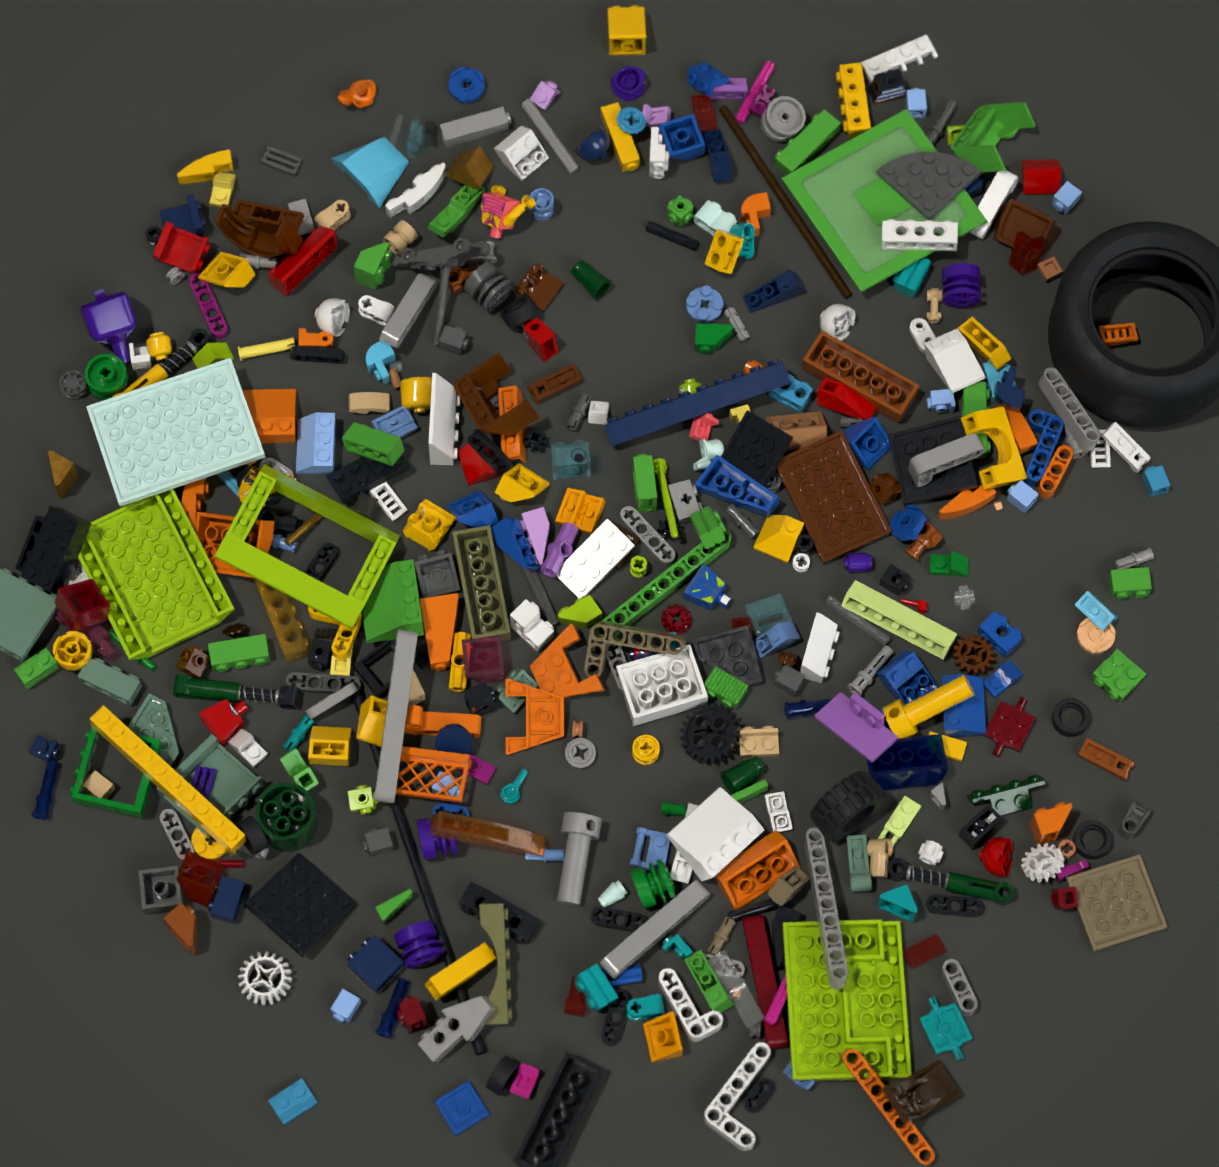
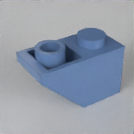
[753,622,801,658]

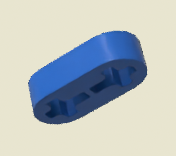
[433,803,470,825]

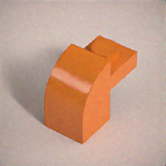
[741,192,771,237]

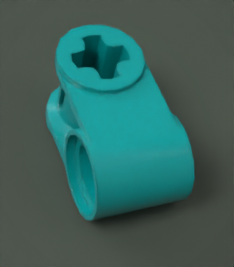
[730,223,755,259]
[626,994,665,1021]

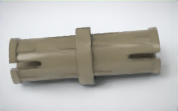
[706,917,736,956]

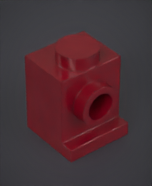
[1051,887,1079,909]

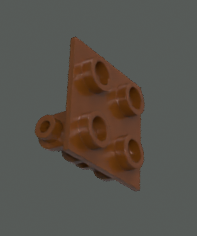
[512,263,564,312]

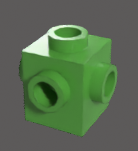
[667,195,693,228]

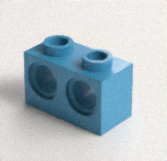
[768,373,813,413]

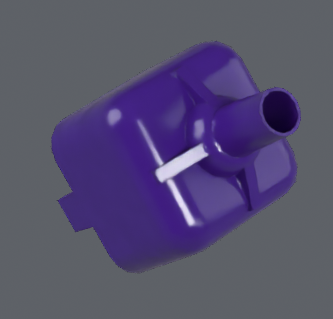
[79,288,137,363]

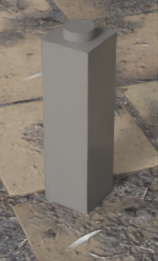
[440,107,511,148]

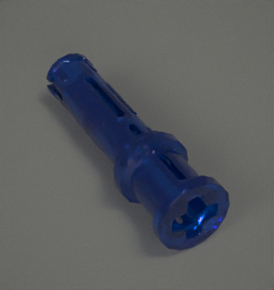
[784,698,833,719]
[31,760,59,820]
[375,978,410,1039]

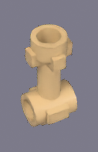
[927,288,942,324]

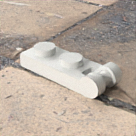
[1101,422,1151,473]

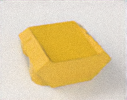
[402,499,456,551]

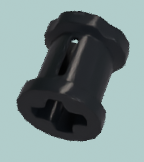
[796,534,814,556]

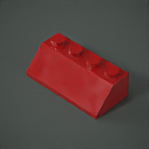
[268,226,338,297]

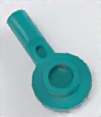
[501,769,529,804]

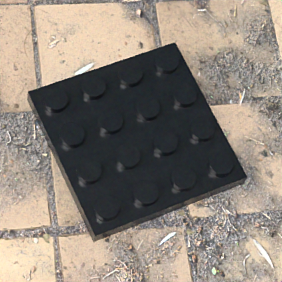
[888,415,978,506]
[244,853,357,958]

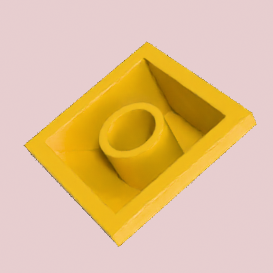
[198,252,256,287]
[495,463,550,502]
[753,515,804,563]

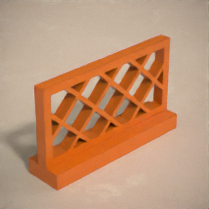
[396,746,472,803]

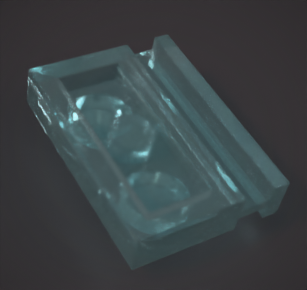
[407,117,424,158]

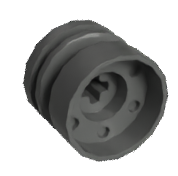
[464,262,514,312]

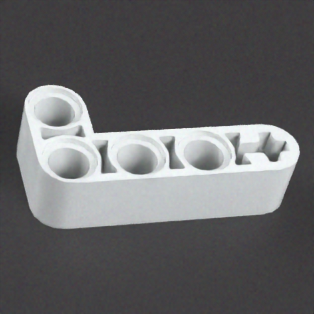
[970,170,1019,239]
[658,968,723,1042]

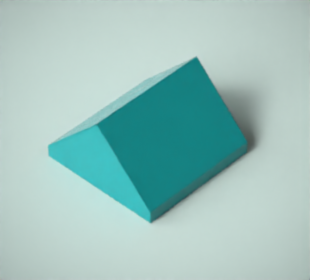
[877,884,918,923]

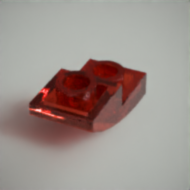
[691,94,717,132]

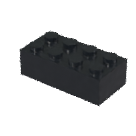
[21,506,92,593]

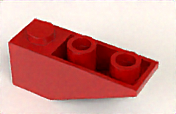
[817,377,876,421]

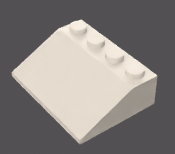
[429,373,460,466]
[616,645,708,726]
[666,787,764,881]

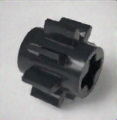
[524,428,547,452]
[657,516,681,541]

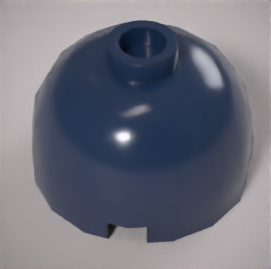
[574,125,610,162]

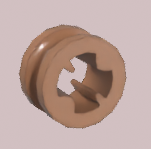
[572,720,583,738]
[1058,840,1076,859]

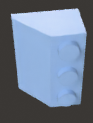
[296,413,336,474]

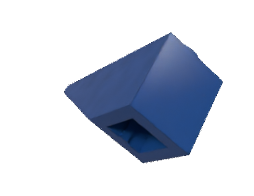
[491,517,538,570]

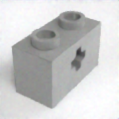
[668,479,703,525]

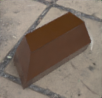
[993,199,1061,259]

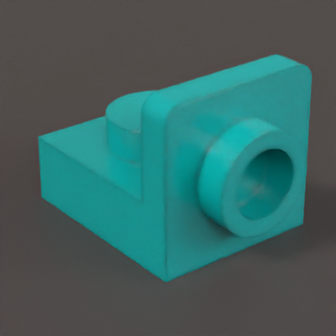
[662,934,693,959]

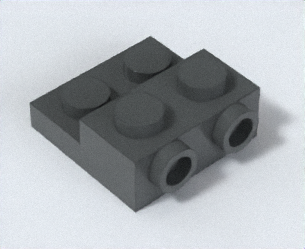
[414,550,460,598]

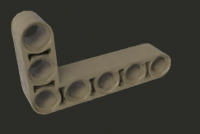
[584,621,686,678]

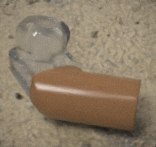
[389,362,403,389]

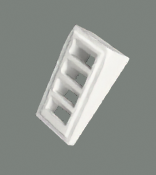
[1090,430,1111,468]
[368,482,408,522]

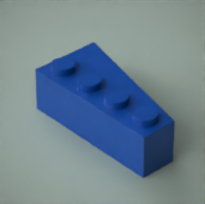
[694,455,780,518]

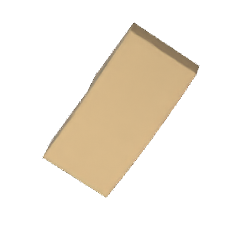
[348,392,390,414]

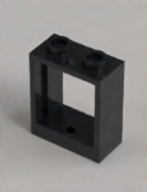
[354,640,415,698]

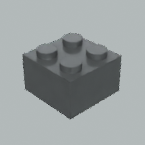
[139,866,185,914]

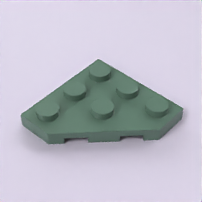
[128,693,180,767]

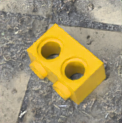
[704,229,744,274]

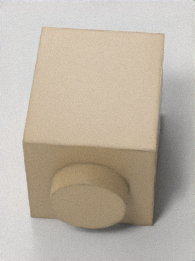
[83,771,115,799]

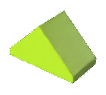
[192,343,234,369]

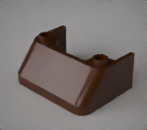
[454,352,540,435]

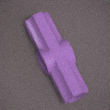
[541,522,579,578]

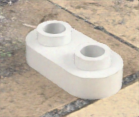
[909,318,936,353]

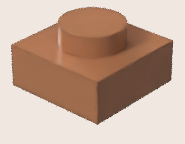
[1037,256,1063,282]

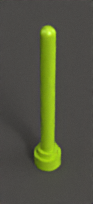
[653,458,678,538]

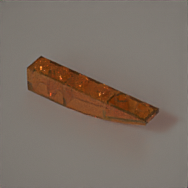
[430,812,545,856]

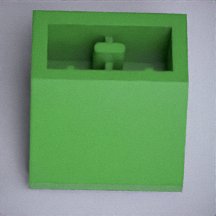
[354,242,392,290]

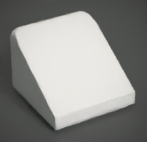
[588,401,609,425]

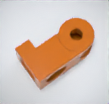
[299,328,334,348]

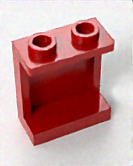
[153,221,211,274]

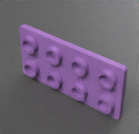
[815,692,898,762]

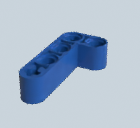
[1024,409,1064,487]

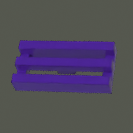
[191,765,217,800]

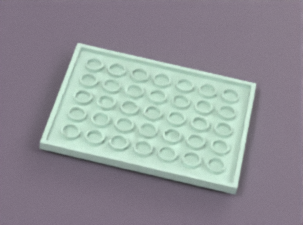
[86,358,265,507]

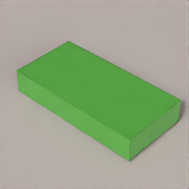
[731,780,768,804]

